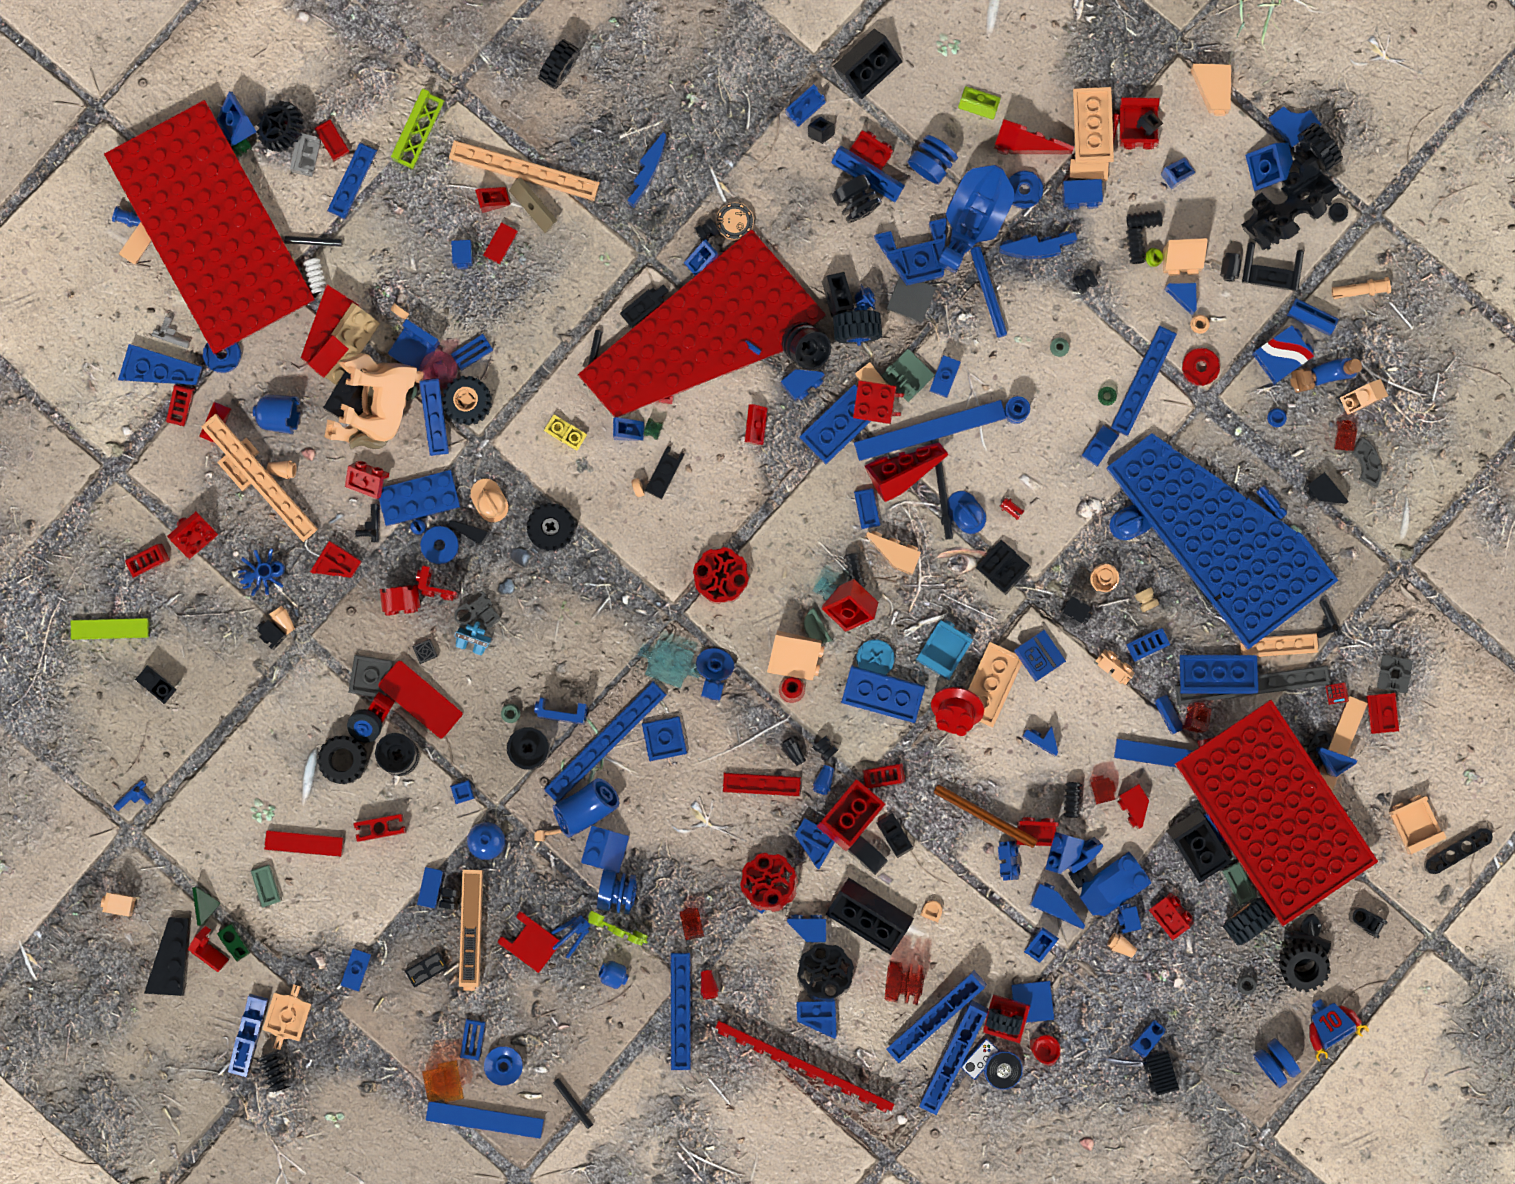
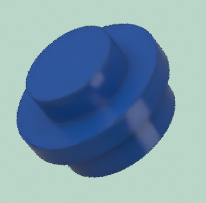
[1267,408,1287,428]

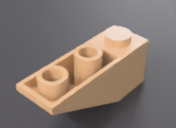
[866,531,921,575]

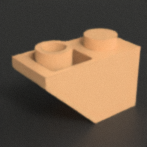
[1340,379,1388,415]
[101,893,136,916]

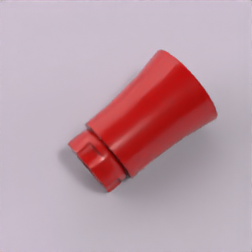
[779,676,805,703]

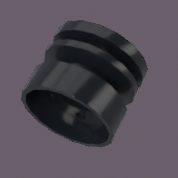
[831,175,882,223]
[781,322,831,370]
[375,733,420,777]

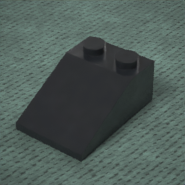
[1166,810,1232,883]

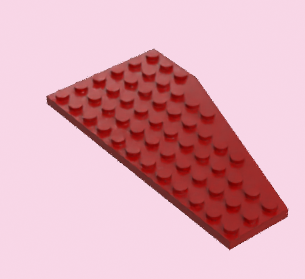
[578,229,826,418]

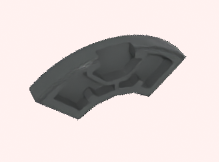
[1352,437,1382,489]

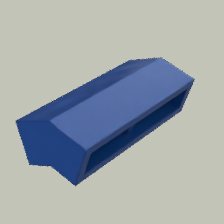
[1287,298,1339,336]

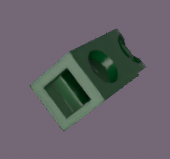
[217,922,251,962]

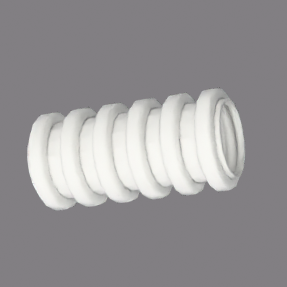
[303,258,326,295]

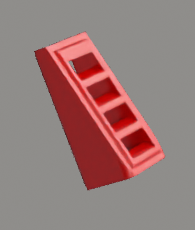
[166,384,195,427]
[125,543,170,578]
[862,763,906,789]

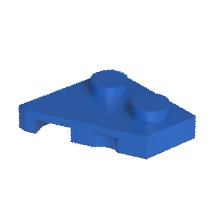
[794,818,835,869]
[796,1001,836,1039]

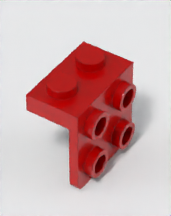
[416,566,459,601]
[1016,817,1059,846]

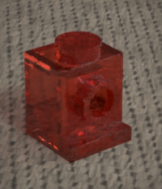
[1182,702,1212,733]

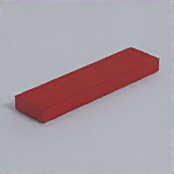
[723,773,801,797]
[264,831,344,857]

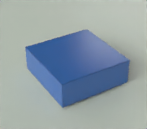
[450,780,475,804]

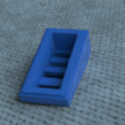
[1126,628,1170,662]

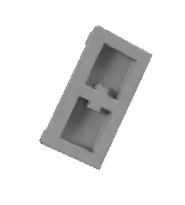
[290,133,321,177]

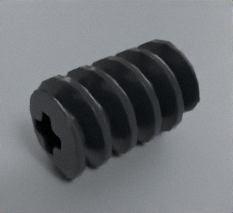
[257,1050,291,1093]

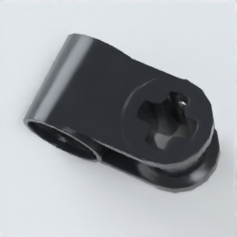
[1348,908,1388,939]

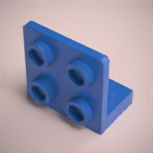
[388,319,440,372]

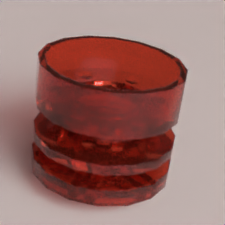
[884,961,924,1005]

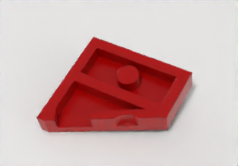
[310,541,363,578]

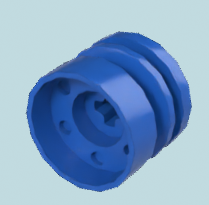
[907,135,958,185]
[597,870,637,915]

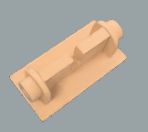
[1096,649,1135,685]

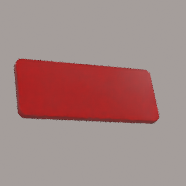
[378,661,463,739]

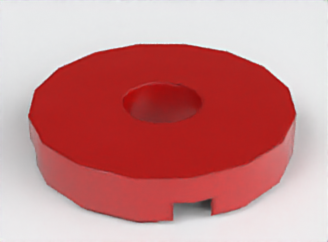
[1182,348,1220,386]

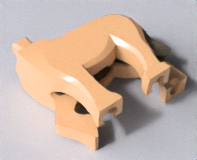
[324,353,424,450]

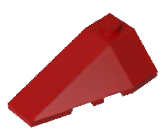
[994,119,1074,155]

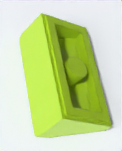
[958,86,1001,120]

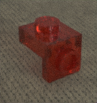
[1334,420,1357,451]
[679,908,704,940]

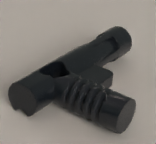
[355,504,379,543]
[1316,600,1342,639]

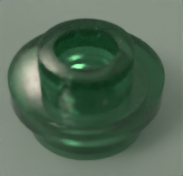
[1098,387,1117,406]

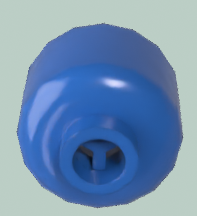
[598,961,629,989]

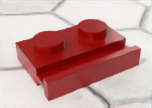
[1366,693,1399,734]

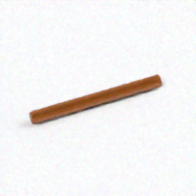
[934,785,1038,848]

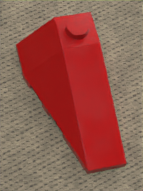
[864,442,948,502]

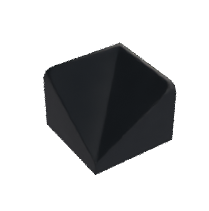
[808,117,835,144]

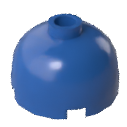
[467,822,505,860]

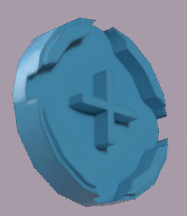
[856,639,895,675]

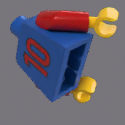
[1309,999,1369,1062]

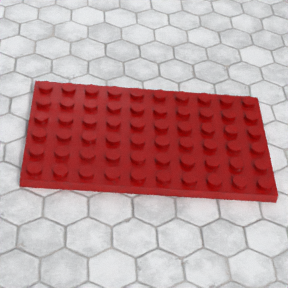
[1175,700,1378,926]

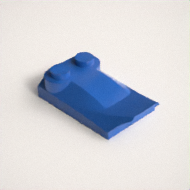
[1080,852,1151,916]

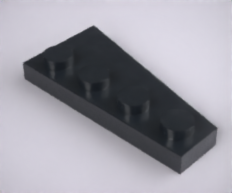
[144,917,189,996]

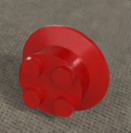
[931,686,985,736]

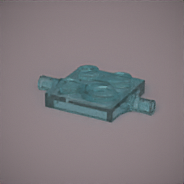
[638,639,701,688]

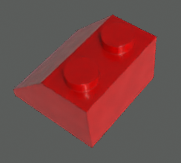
[821,579,879,632]

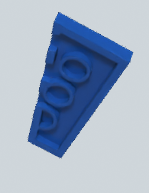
[118,344,203,385]

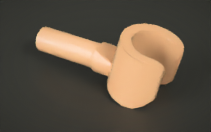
[534,828,561,841]

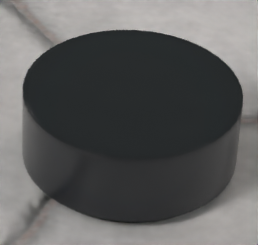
[1328,203,1348,223]

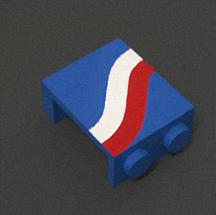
[1252,325,1314,385]

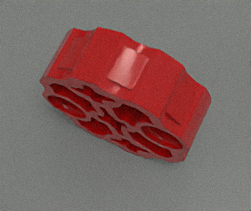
[693,547,749,604]
[740,853,799,912]

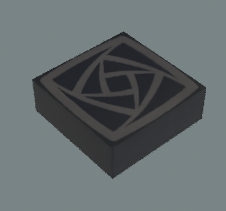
[412,639,438,665]

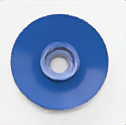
[696,648,734,681]
[484,1046,523,1086]

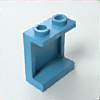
[916,619,973,680]

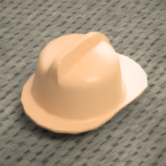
[470,479,508,522]

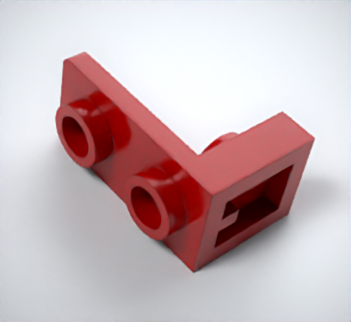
[187,925,229,972]

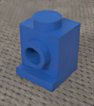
[701,678,724,701]
[1117,903,1142,933]

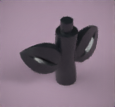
[1283,914,1331,967]

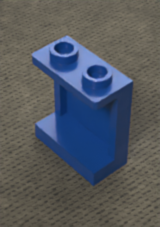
[534,697,588,725]

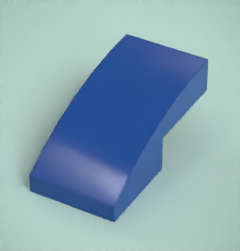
[1067,837,1103,873]

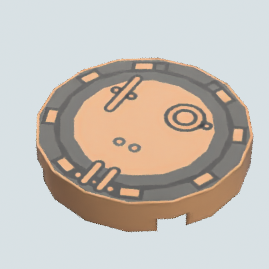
[716,202,754,241]

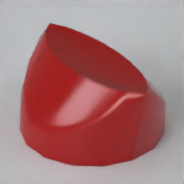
[1030,1035,1061,1066]

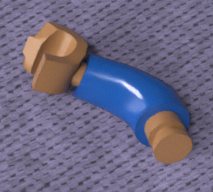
[1290,358,1362,393]

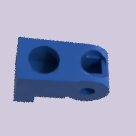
[1130,1019,1166,1057]

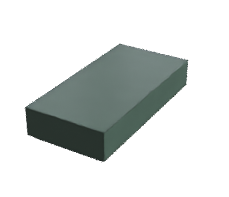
[1222,862,1257,905]
[251,865,281,908]

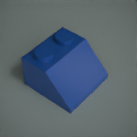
[581,825,629,873]

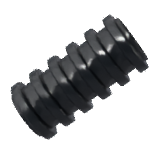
[1126,210,1163,229]
[1126,228,1146,264]
[844,552,867,587]
[1063,782,1083,818]

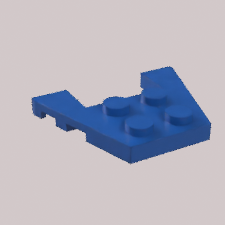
[874,218,946,286]

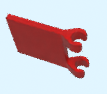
[498,911,560,973]

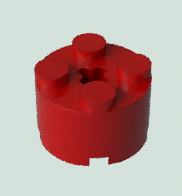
[380,585,421,616]

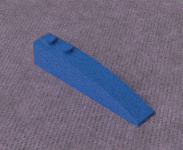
[886,970,987,1063]
[919,1000,988,1115]

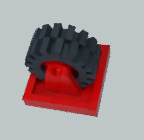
[983,994,1031,1043]

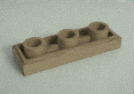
[509,178,558,233]

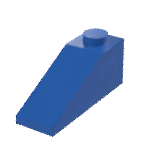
[1029,882,1085,929]

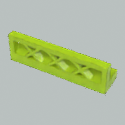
[391,88,445,169]

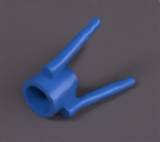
[551,915,591,958]

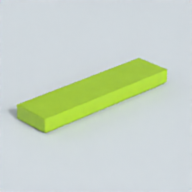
[71,618,149,640]

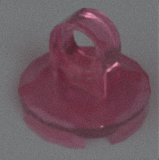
[419,351,458,389]

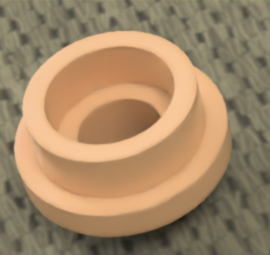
[1190,315,1210,334]

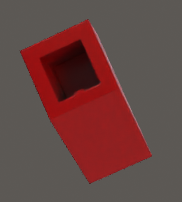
[1117,784,1149,829]

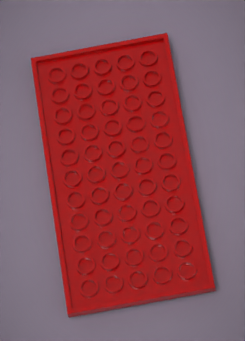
[104,100,316,355]

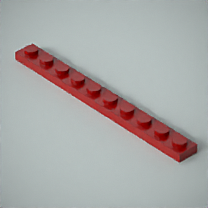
[715,1021,895,1113]

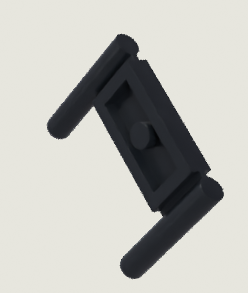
[1242,242,1304,291]

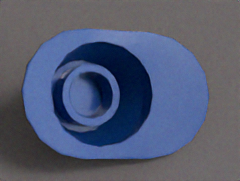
[948,491,986,534]
[1109,505,1151,541]

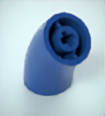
[553,778,620,838]

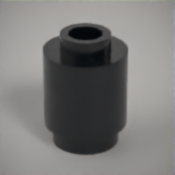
[1220,253,1242,282]

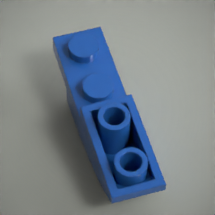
[999,231,1077,259]

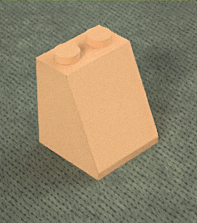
[767,630,825,680]

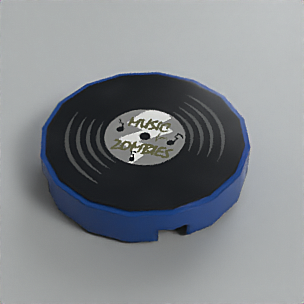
[984,1050,1023,1089]

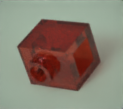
[1089,775,1116,805]

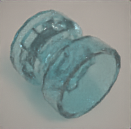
[812,576,838,601]

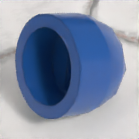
[410,519,426,535]

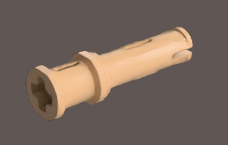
[1331,277,1391,299]

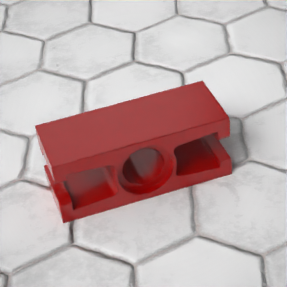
[353,814,406,842]

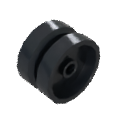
[507,727,550,770]

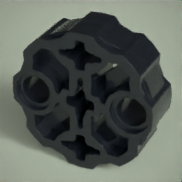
[797,943,854,1002]

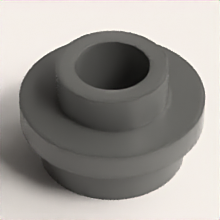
[1237,975,1257,995]

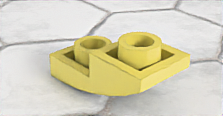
[543,414,587,451]

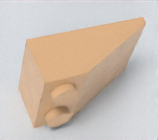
[1162,238,1207,276]

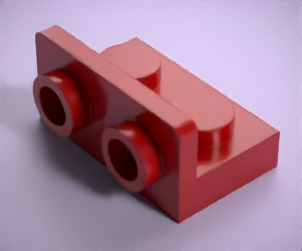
[849,130,893,171]
[345,461,390,499]
[1149,892,1194,941]

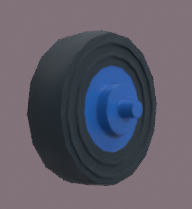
[347,709,382,743]

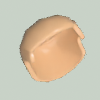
[1090,563,1119,593]

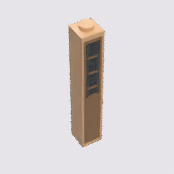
[459,870,483,991]

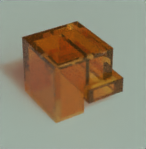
[422,1060,464,1102]

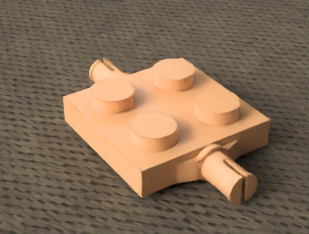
[262,984,312,1050]

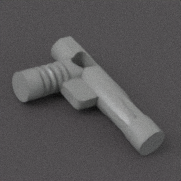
[152,316,190,349]

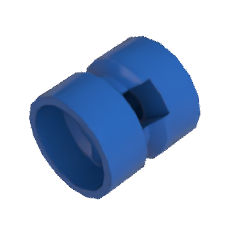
[1004,396,1030,424]

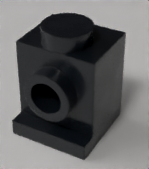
[256,620,287,650]

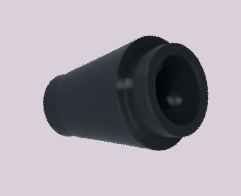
[780,736,806,766]

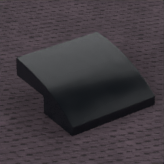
[975,540,1031,595]

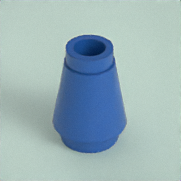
[813,765,834,795]

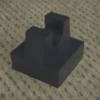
[1136,110,1163,137]

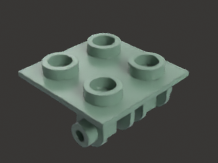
[881,349,935,402]

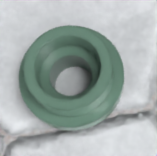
[1050,338,1069,357]
[501,704,520,723]

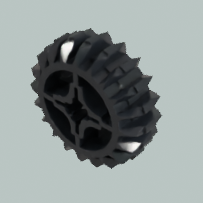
[256,101,305,152]

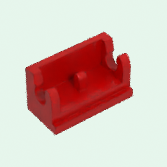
[305,334,349,378]

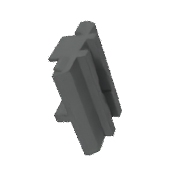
[1377,655,1413,693]

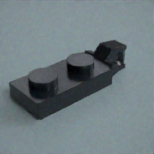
[620,284,669,329]

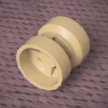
[1134,587,1160,613]

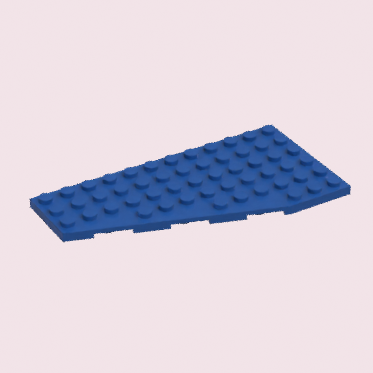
[1106,433,1338,650]

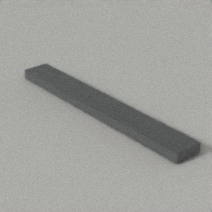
[1175,665,1330,705]

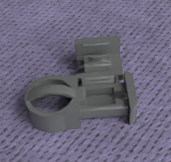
[454,591,501,630]

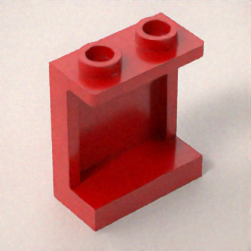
[1119,97,1159,150]

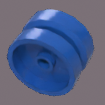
[1253,1038,1301,1089]

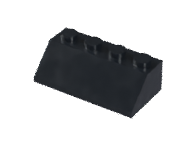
[825,877,914,955]

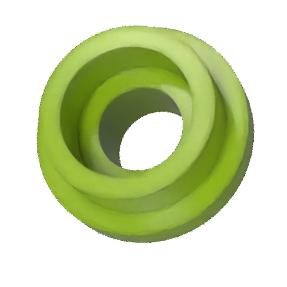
[1146,248,1163,267]

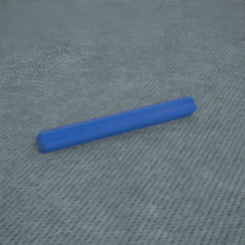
[970,247,1007,338]

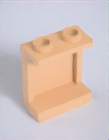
[1389,794,1447,854]

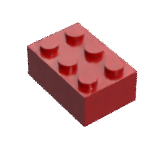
[816,779,886,851]

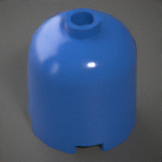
[253,394,300,434]

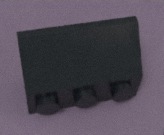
[833,29,903,100]
[323,369,363,425]

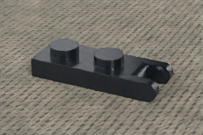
[645,446,685,500]

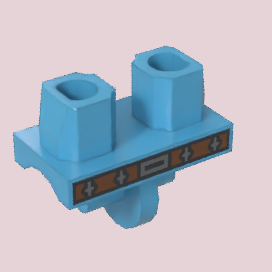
[454,621,492,655]

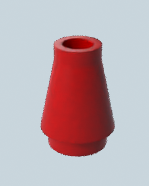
[700,970,719,1000]

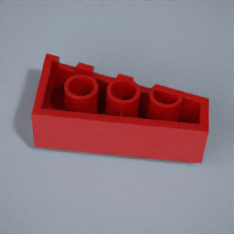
[300,284,361,363]

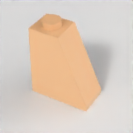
[1191,64,1231,116]

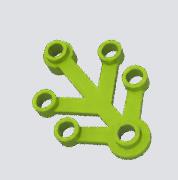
[588,911,648,946]

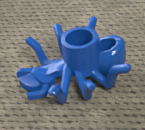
[238,548,285,596]

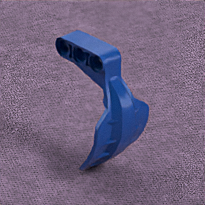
[939,165,1014,274]

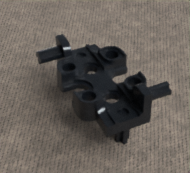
[1241,155,1340,251]

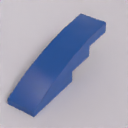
[628,132,667,208]
[228,994,268,1077]

